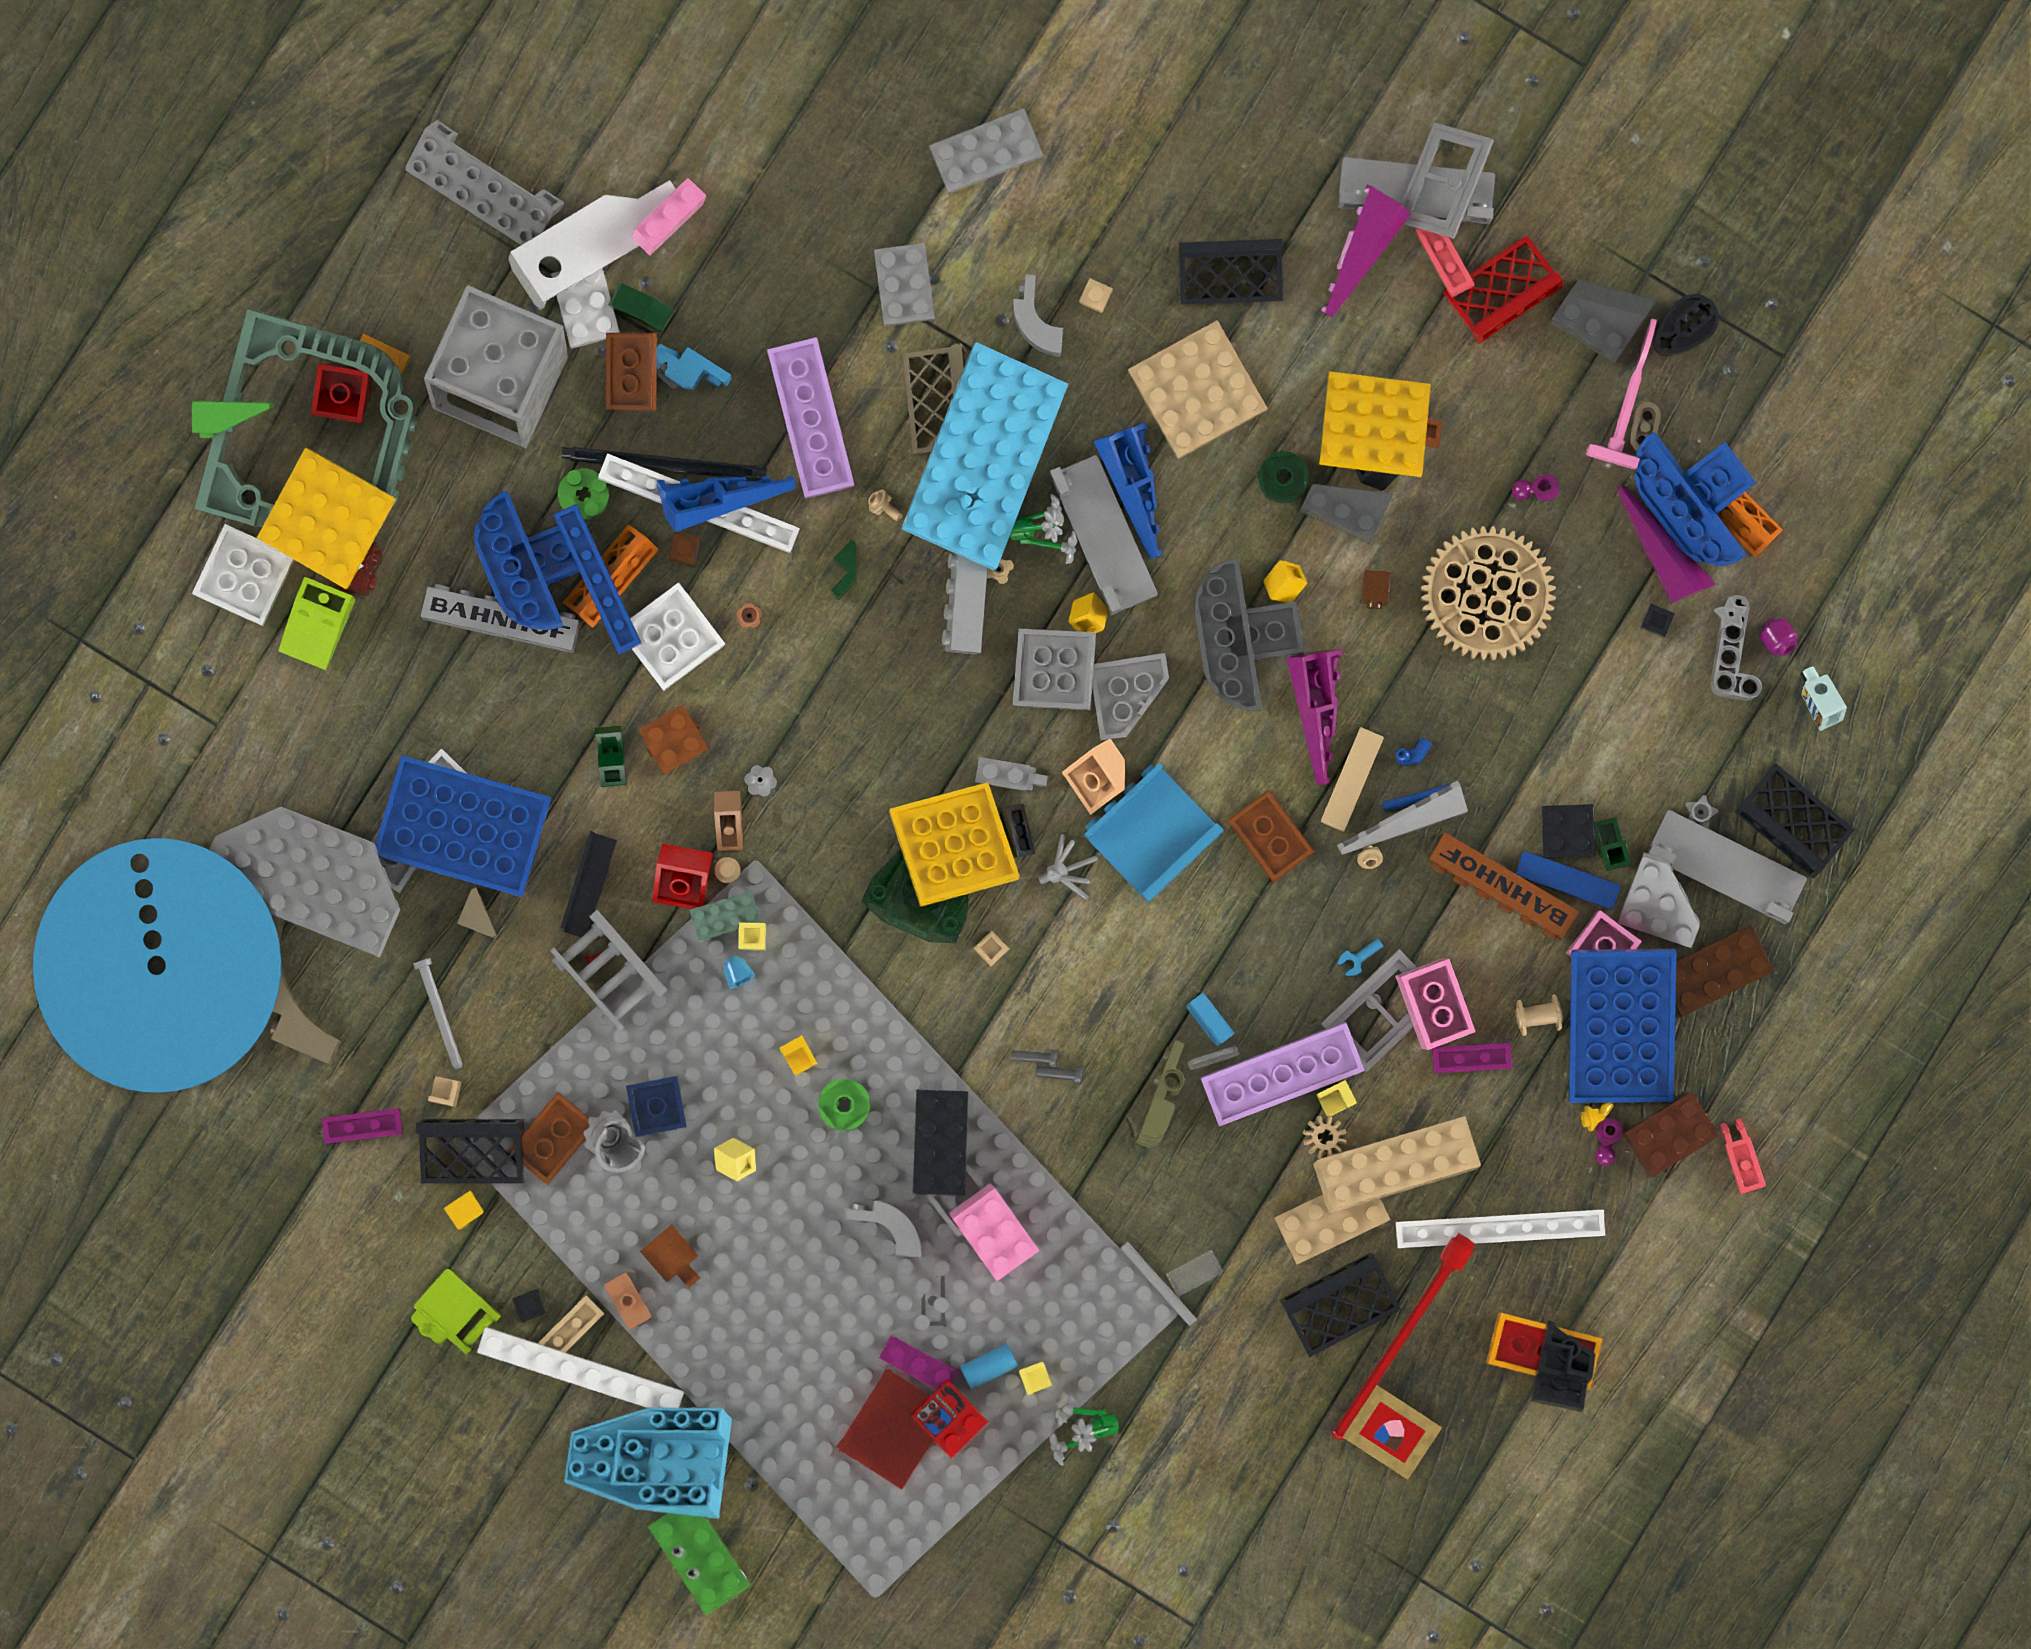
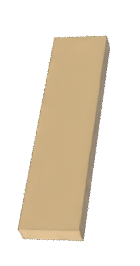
[1320,727,1384,832]

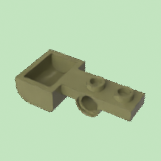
[1136,1040,1185,1148]

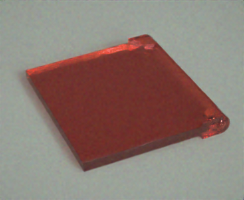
[836,1368,933,1490]

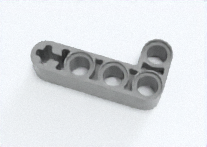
[1710,595,1762,701]

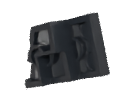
[1531,1320,1596,1412]

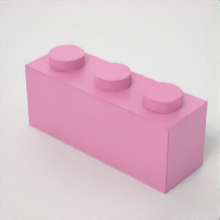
[632,178,706,256]

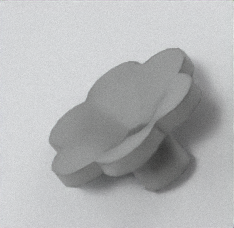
[744,765,777,797]

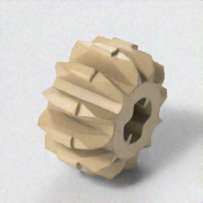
[1303,1116,1347,1159]

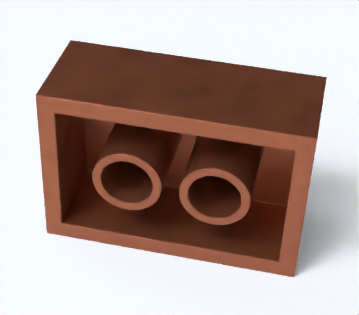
[1622,1092,1719,1178]

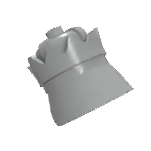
[584,1110,645,1173]

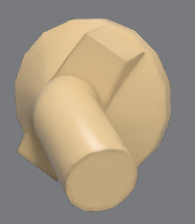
[868,489,903,522]
[1357,845,1383,869]

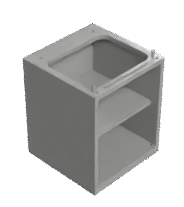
[424,285,568,448]

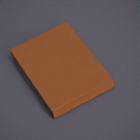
[606,333,657,411]
[1227,790,1315,883]
[508,1092,589,1185]

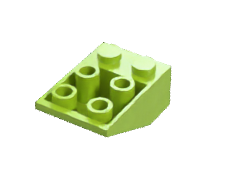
[278,577,356,671]

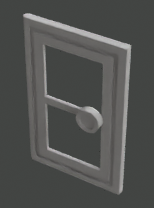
[1401,122,1494,239]
[1321,949,1417,1072]

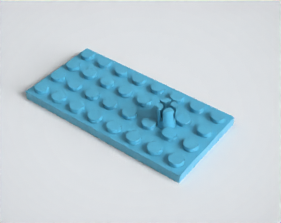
[901,342,1068,570]

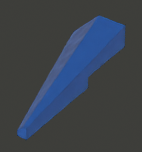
[1094,422,1162,559]
[657,475,795,532]

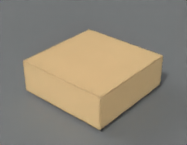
[973,930,1009,967]

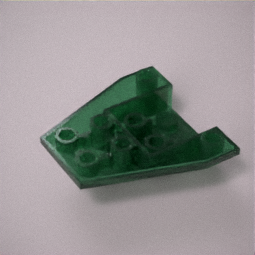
[861,849,969,944]

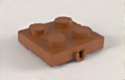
[638,705,708,775]

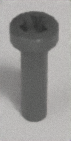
[1011,1050,1058,1068]
[1036,1066,1083,1085]

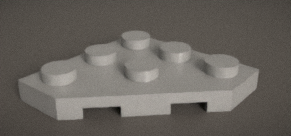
[1092,653,1169,742]
[1618,852,1700,948]

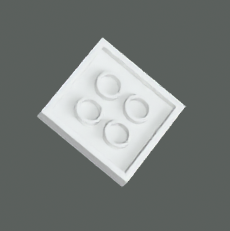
[192,524,295,626]
[631,583,725,691]

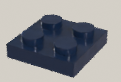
[626,1076,687,1137]

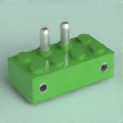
[648,1513,752,1615]

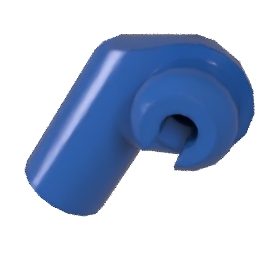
[1395,738,1432,766]

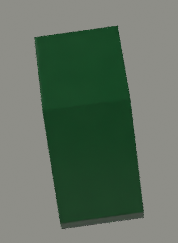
[608,282,673,332]
[831,539,857,601]
[595,726,627,787]
[1595,817,1632,872]

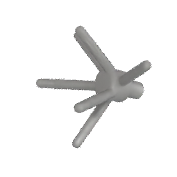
[1038,834,1098,900]

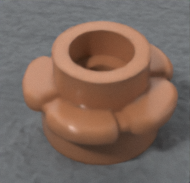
[736,603,762,628]

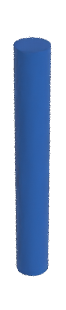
[1382,784,1451,812]

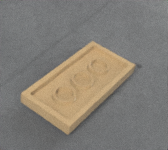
[1274,1195,1390,1265]

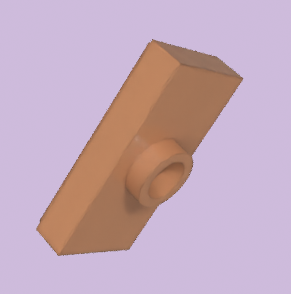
[604,1272,652,1330]

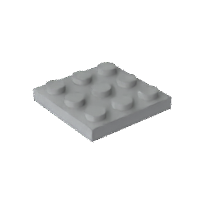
[1013,629,1096,710]

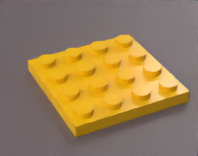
[1319,371,1431,477]
[257,448,397,589]
[889,782,1020,907]

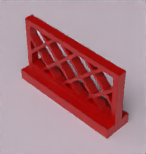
[1443,235,1563,344]

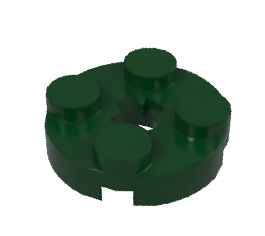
[1258,451,1310,503]

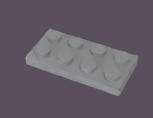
[929,108,1043,194]

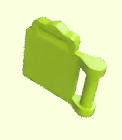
[411,1269,501,1355]

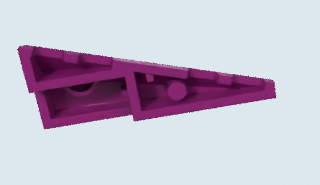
[1321,184,1411,318]
[1616,485,1715,605]
[1286,649,1342,784]

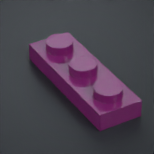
[1432,1043,1512,1074]
[322,1108,403,1144]
[879,1335,960,1389]

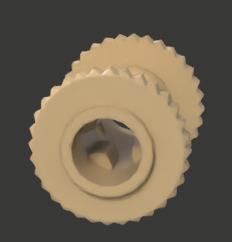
[1515,994,1563,1036]

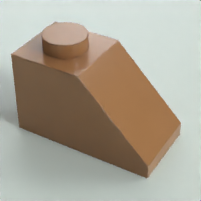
[714,791,743,851]

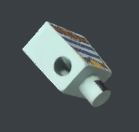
[1800,667,1847,731]

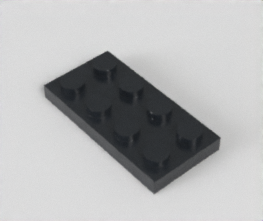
[913,1089,969,1196]

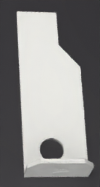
[508,180,676,309]

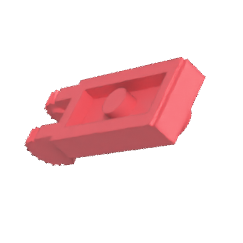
[1720,1118,1766,1194]

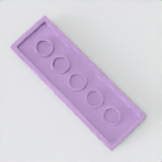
[767,337,855,499]
[1200,1022,1365,1126]

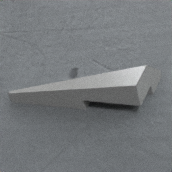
[1337,781,1468,855]

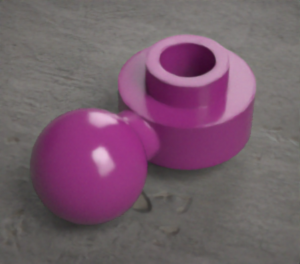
[1512,474,1560,501]
[1595,1118,1623,1166]

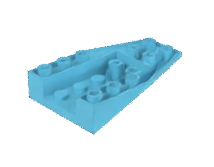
[564,1408,732,1519]

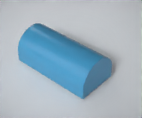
[1186,992,1235,1047]
[960,1343,1018,1390]

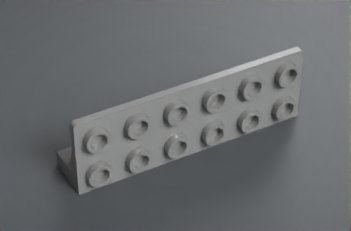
[405,120,564,245]
[1338,157,1495,224]
[1050,455,1158,615]
[1647,810,1807,924]

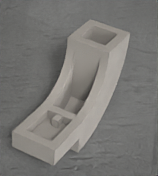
[1013,274,1063,358]
[846,1201,922,1258]

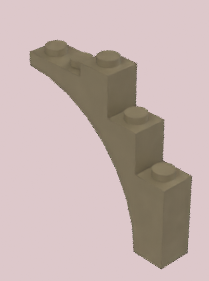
[270,915,341,1065]

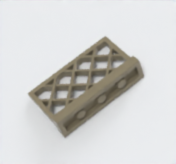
[903,344,967,455]

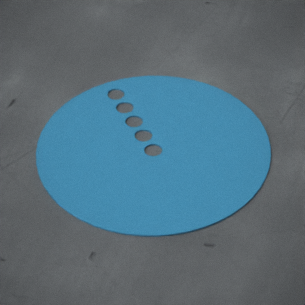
[33,838,281,1093]

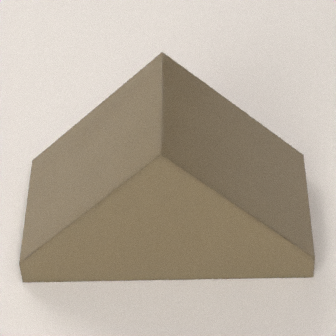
[458,887,498,939]

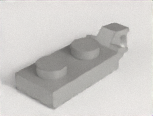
[975,757,1048,792]

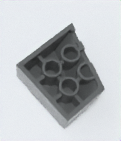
[1550,279,1657,364]

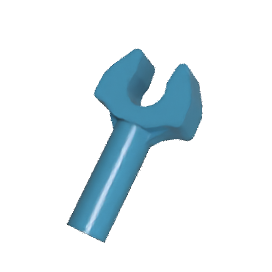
[1337,939,1383,976]

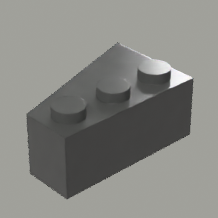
[1300,484,1393,544]

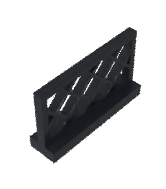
[1178,239,1283,305]
[1735,763,1855,878]
[416,1119,524,1184]
[1279,1252,1401,1357]

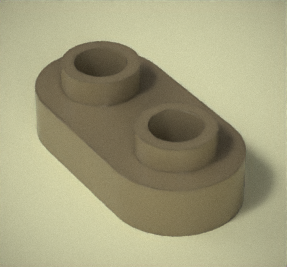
[1629,402,1661,453]

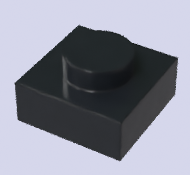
[1640,604,1675,638]
[512,1289,547,1323]

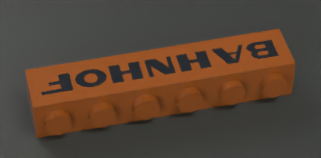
[1427,832,1579,941]

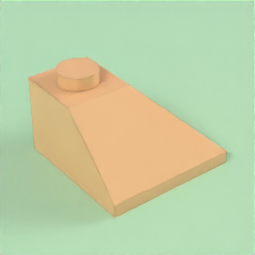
[1062,739,1125,815]

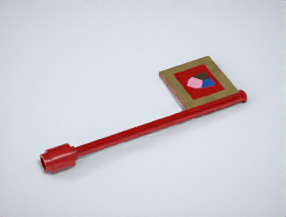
[1331,1232,1475,1480]

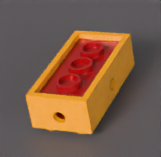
[1486,1313,1602,1390]

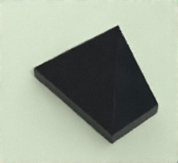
[999,804,1035,858]

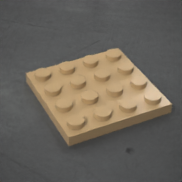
[1128,320,1268,459]

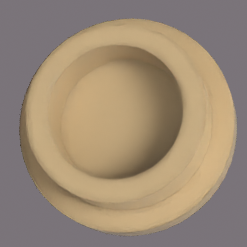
[715,857,741,883]

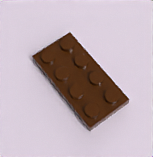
[1675,925,1774,1017]

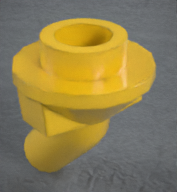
[1581,1103,1614,1132]

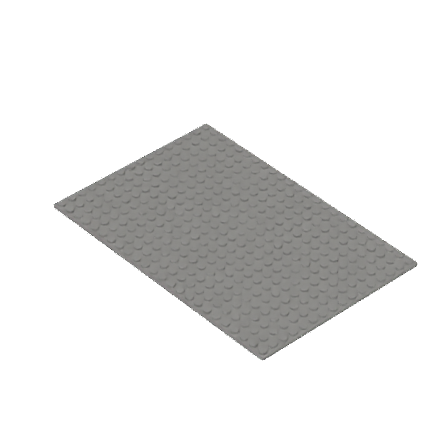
[453,861,1178,1598]

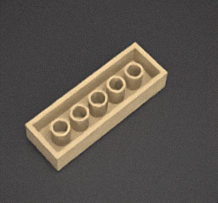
[1313,1116,1481,1213]

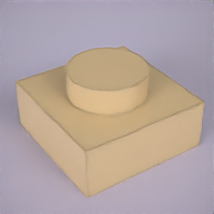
[1079,278,1113,313]

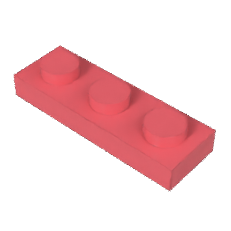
[1415,228,1474,298]

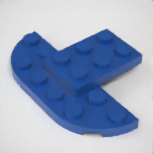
[1634,432,1756,566]
[474,491,580,630]

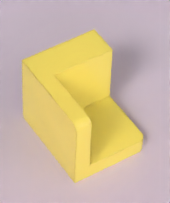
[739,923,766,951]
[1316,1080,1357,1116]
[714,1138,756,1181]
[1019,1361,1052,1395]

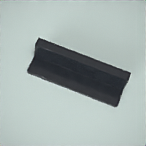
[560,831,617,938]

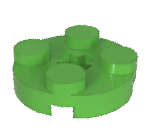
[558,468,610,521]
[819,1079,870,1131]

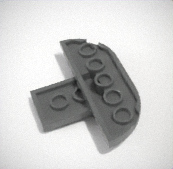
[1194,557,1304,711]

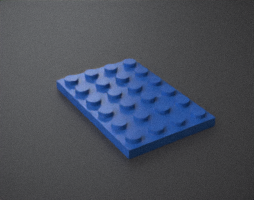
[375,755,552,897]
[1569,949,1677,1103]

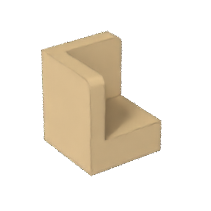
[428,1076,462,1107]

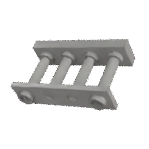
[550,910,667,1031]

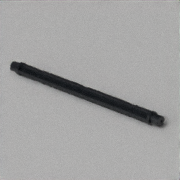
[561,446,767,481]

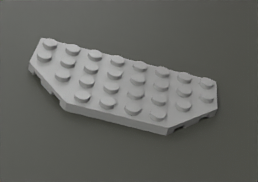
[209,807,400,958]

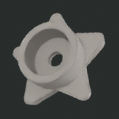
[1714,597,1747,629]
[1685,795,1718,828]

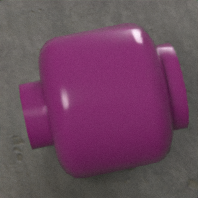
[1760,618,1798,656]

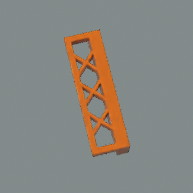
[1717,492,1783,558]
[562,524,659,628]

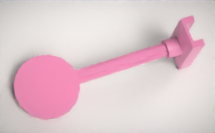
[1586,318,1656,470]

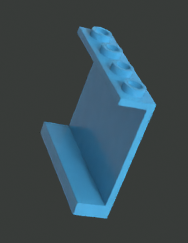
[1084,763,1224,903]

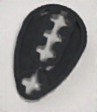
[1653,294,1719,356]

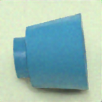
[723,955,756,989]

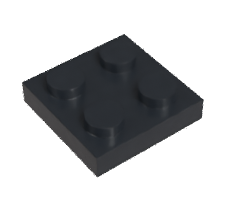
[1542,804,1596,858]

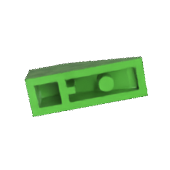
[192,401,274,438]

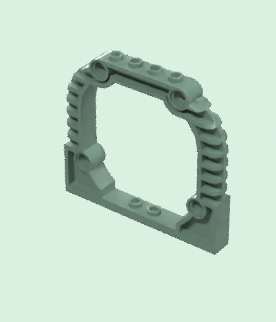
[195,309,419,527]

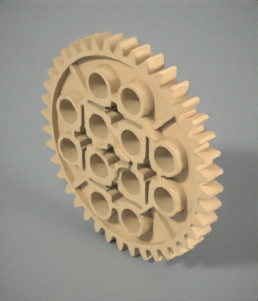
[1420,526,1556,661]

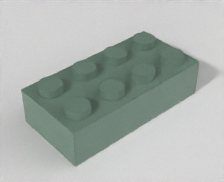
[689,891,761,942]

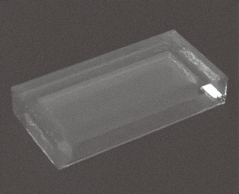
[1186,1046,1239,1072]
[1166,1250,1224,1297]

